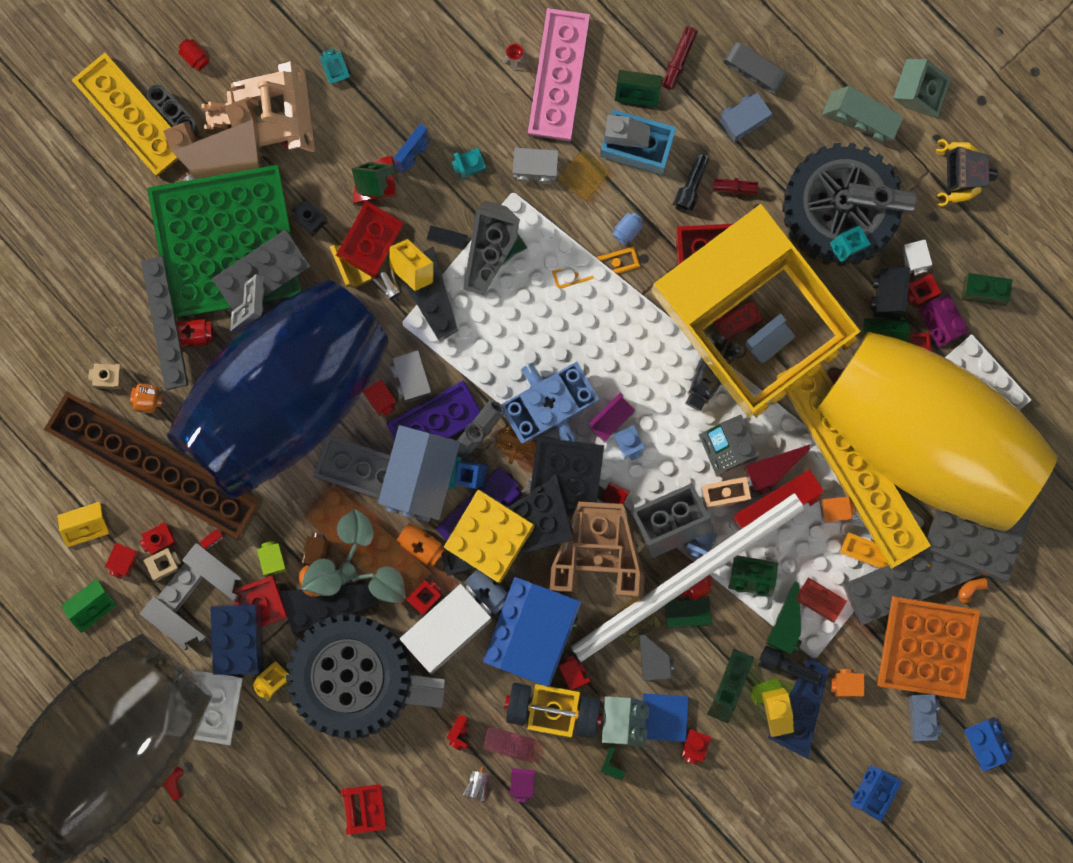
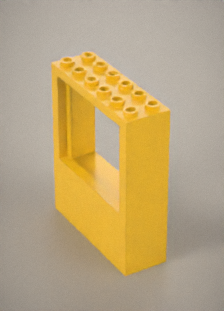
[651,204,861,418]

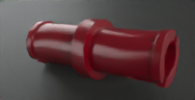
[713,178,758,196]

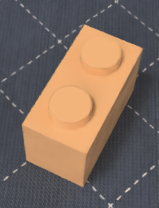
[701,477,751,510]

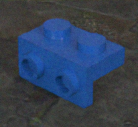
[964,717,1013,771]

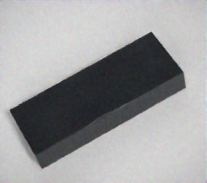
[427,225,468,250]

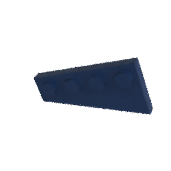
[767,658,829,759]

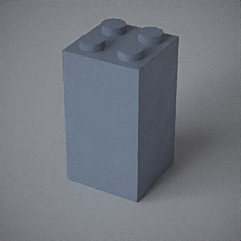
[378,425,460,522]

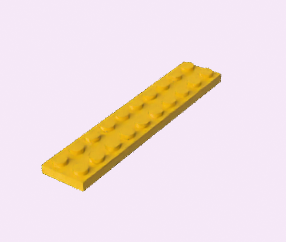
[776,363,931,569]

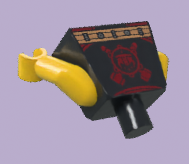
[936,139,998,207]

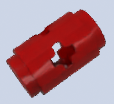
[177,319,215,348]

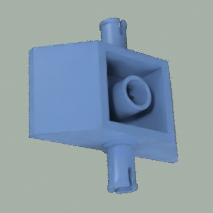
[501,361,599,444]

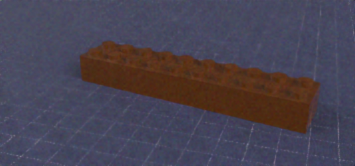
[44,391,263,542]

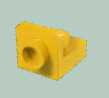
[252,661,288,701]

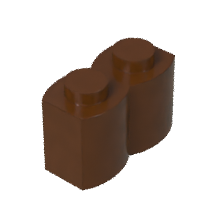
[301,533,331,566]

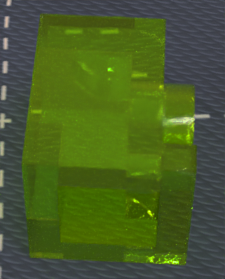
[749,676,782,706]

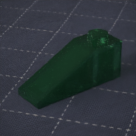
[707,649,754,724]

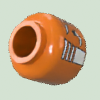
[129,383,163,414]

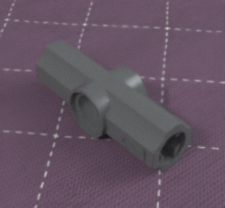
[846,183,916,213]
[457,399,505,460]

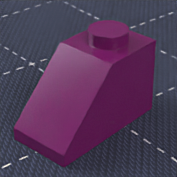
[510,768,535,802]

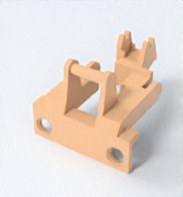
[201,62,315,152]

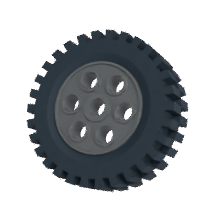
[286,614,413,739]

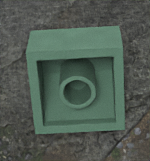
[893,59,951,118]

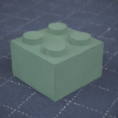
[602,697,649,747]

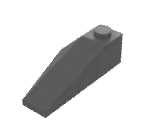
[463,201,520,295]

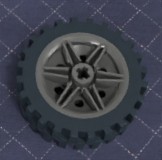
[782,143,904,266]

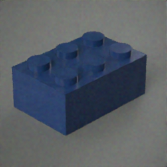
[210,603,263,675]

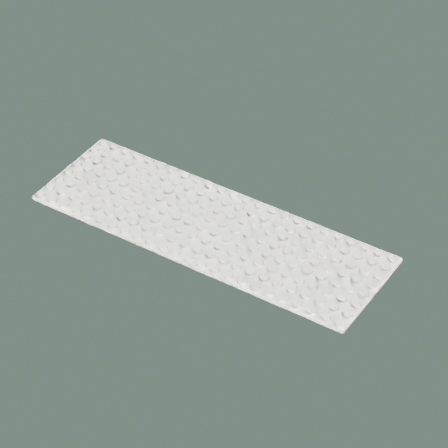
[403,193,924,658]

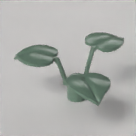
[301,509,406,603]

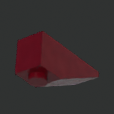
[744,445,811,495]

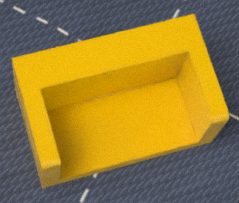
[389,239,433,291]

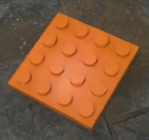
[877,596,980,699]

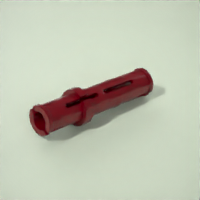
[661,26,698,90]

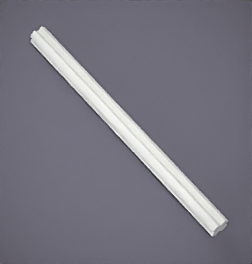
[571,493,805,662]

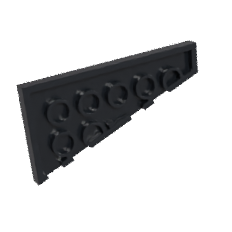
[442,474,575,576]

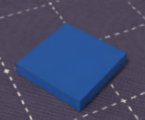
[643,693,688,742]

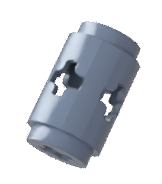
[465,569,509,615]

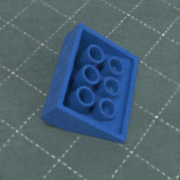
[482,577,581,687]

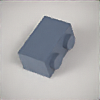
[720,93,772,143]

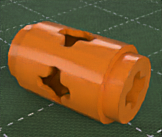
[396,523,445,567]

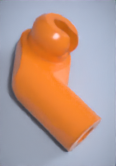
[958,578,988,604]

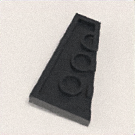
[401,247,458,342]
[279,583,379,634]

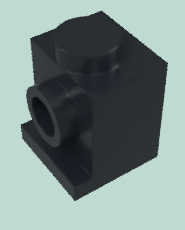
[292,200,328,237]

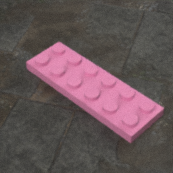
[528,8,590,141]

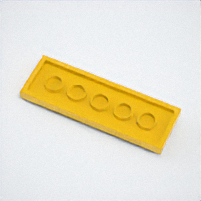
[72,53,179,177]

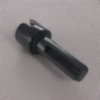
[672,153,710,214]
[758,645,822,685]

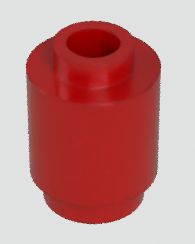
[178,39,210,71]

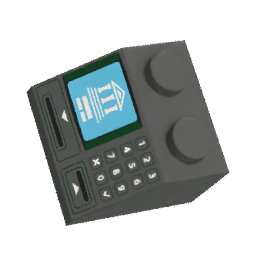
[699,414,759,476]

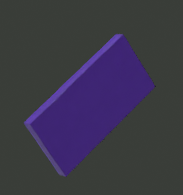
[386,380,481,439]

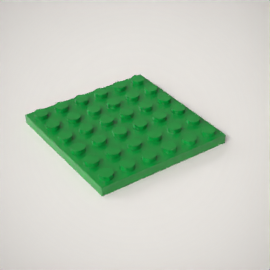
[147,165,302,318]

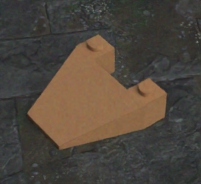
[163,97,261,179]
[550,502,645,598]

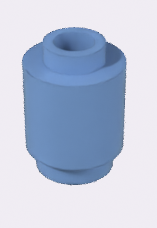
[612,212,644,245]

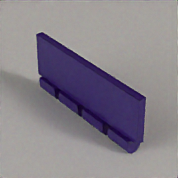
[436,467,522,540]

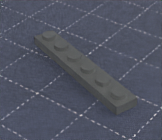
[141,256,189,390]

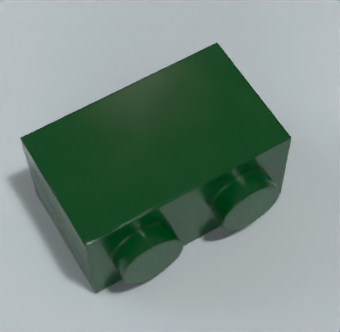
[962,273,1013,306]

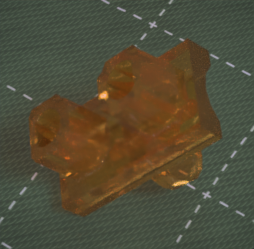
[495,426,536,464]

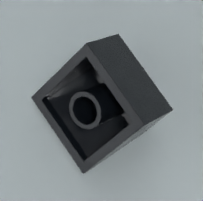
[870,267,911,319]

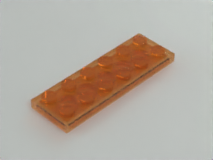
[303,484,432,607]

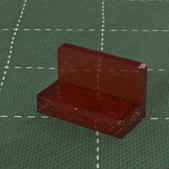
[796,577,847,623]

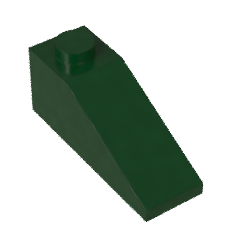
[765,581,802,656]

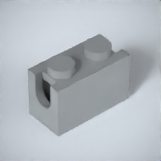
[513,148,558,184]
[390,351,432,403]

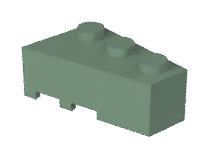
[821,86,904,143]

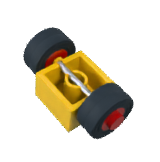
[504,683,603,739]

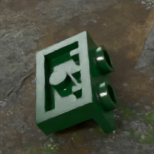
[728,555,778,597]

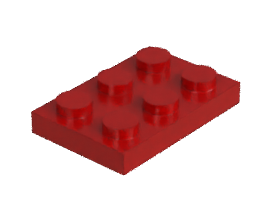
[335,201,404,278]

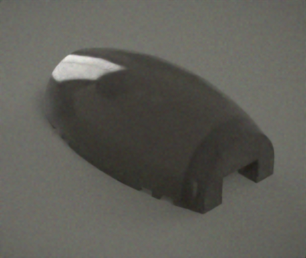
[0,634,213,863]

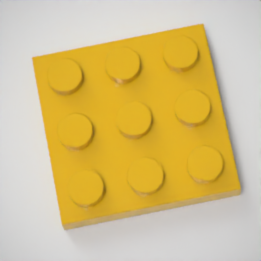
[444,490,535,583]

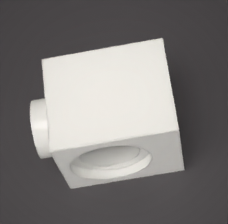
[901,240,932,276]

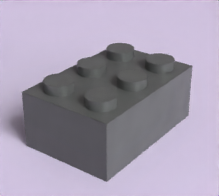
[631,483,713,558]

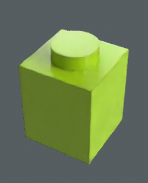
[257,541,287,577]

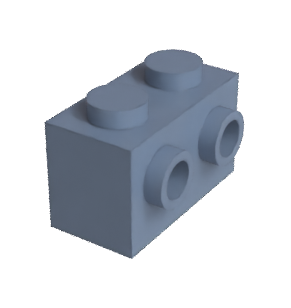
[908,694,941,742]

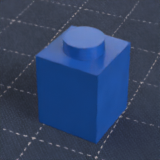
[455,461,488,489]

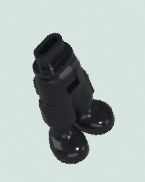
[685,332,747,412]

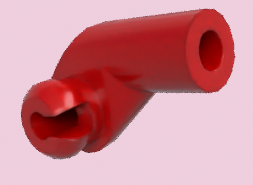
[164,766,183,802]

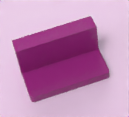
[589,392,636,442]

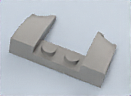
[140,543,242,650]

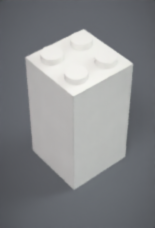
[400,584,492,675]

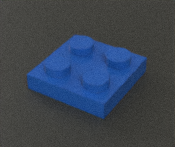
[394,123,430,174]

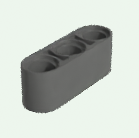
[723,42,787,94]
[147,84,199,137]

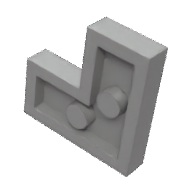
[230,274,265,334]

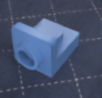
[613,425,646,460]

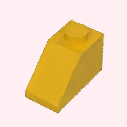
[762,688,794,737]

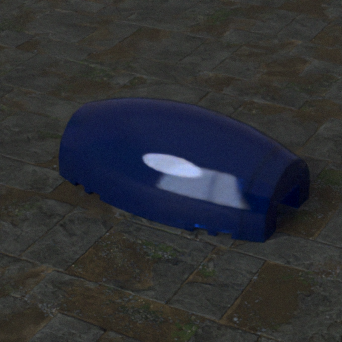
[167,280,389,499]

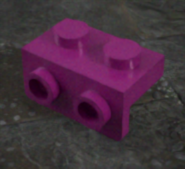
[919,293,969,347]

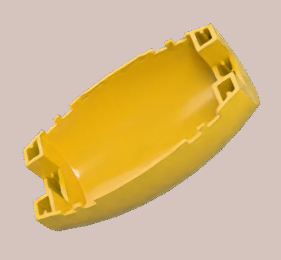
[818,332,1058,532]

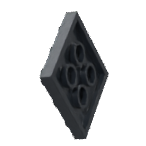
[530,436,605,510]

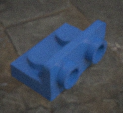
[850,765,902,822]

